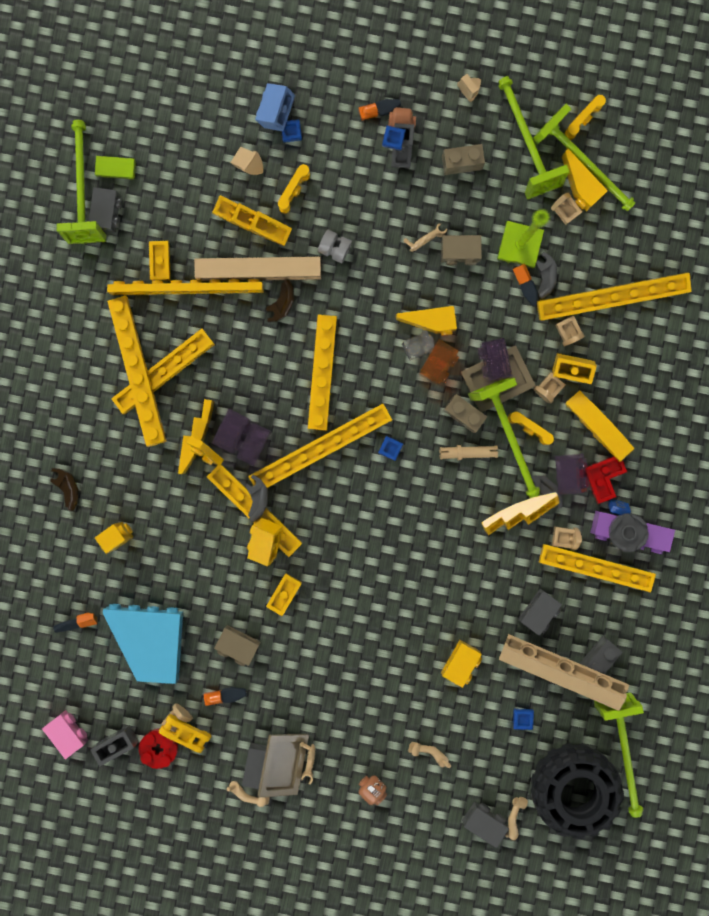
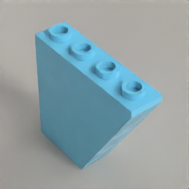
[103,604,183,684]

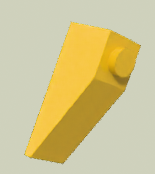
[562,149,608,211]
[396,306,457,336]

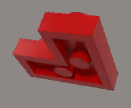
[583,456,627,504]

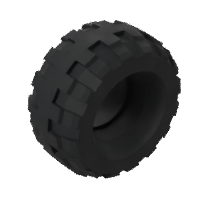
[531,743,624,839]

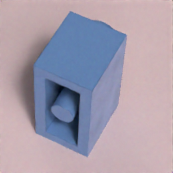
[255,83,295,131]

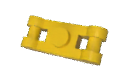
[564,95,606,140]
[278,164,310,214]
[508,412,554,445]
[159,714,212,753]

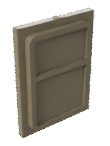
[461,345,536,412]
[258,734,309,798]

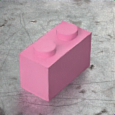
[42,710,88,759]

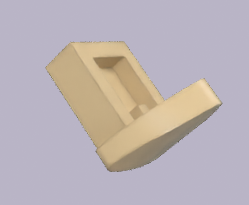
[457,74,481,102]
[230,147,263,175]
[551,193,582,225]
[555,316,585,346]
[534,372,565,404]
[552,527,582,551]
[161,703,193,732]

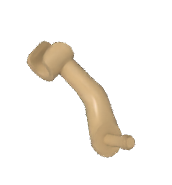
[403,224,447,252]
[300,742,315,784]
[408,742,451,768]
[227,781,270,807]
[505,797,528,840]

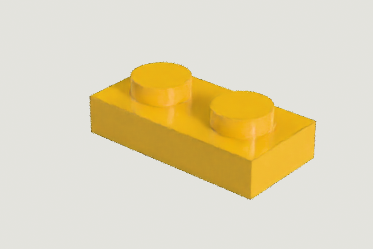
[149,241,170,281]
[186,436,224,466]
[266,573,302,616]

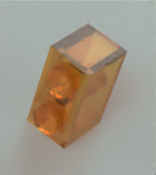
[419,339,459,385]

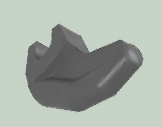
[535,252,557,300]
[246,474,268,523]
[527,475,563,509]

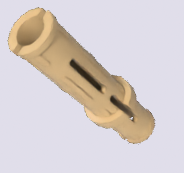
[439,445,498,460]

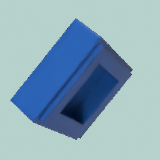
[282,119,302,143]
[382,125,406,151]
[378,436,403,461]
[608,499,631,515]
[513,708,534,730]

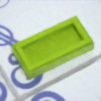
[95,156,136,179]

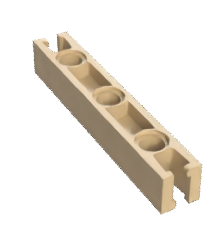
[195,257,321,281]
[499,634,629,711]

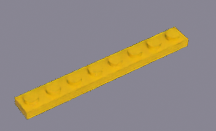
[537,273,692,321]
[107,279,264,295]
[107,295,167,447]
[248,404,392,488]

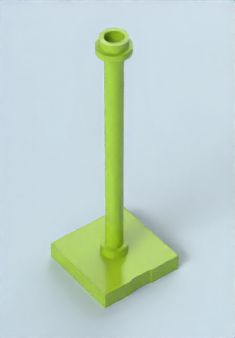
[498,76,569,200]
[533,104,636,211]
[57,120,106,244]
[497,210,549,268]
[468,378,540,498]
[594,692,644,818]

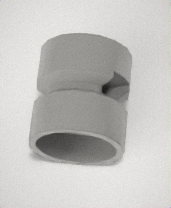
[317,229,352,264]

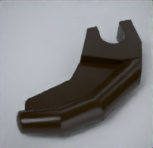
[266,279,294,323]
[50,468,79,511]

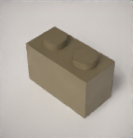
[442,144,485,175]
[441,235,482,266]
[443,394,487,433]
[214,625,261,666]

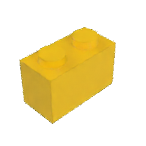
[552,353,597,384]
[247,518,283,567]
[95,522,133,554]
[441,640,482,688]

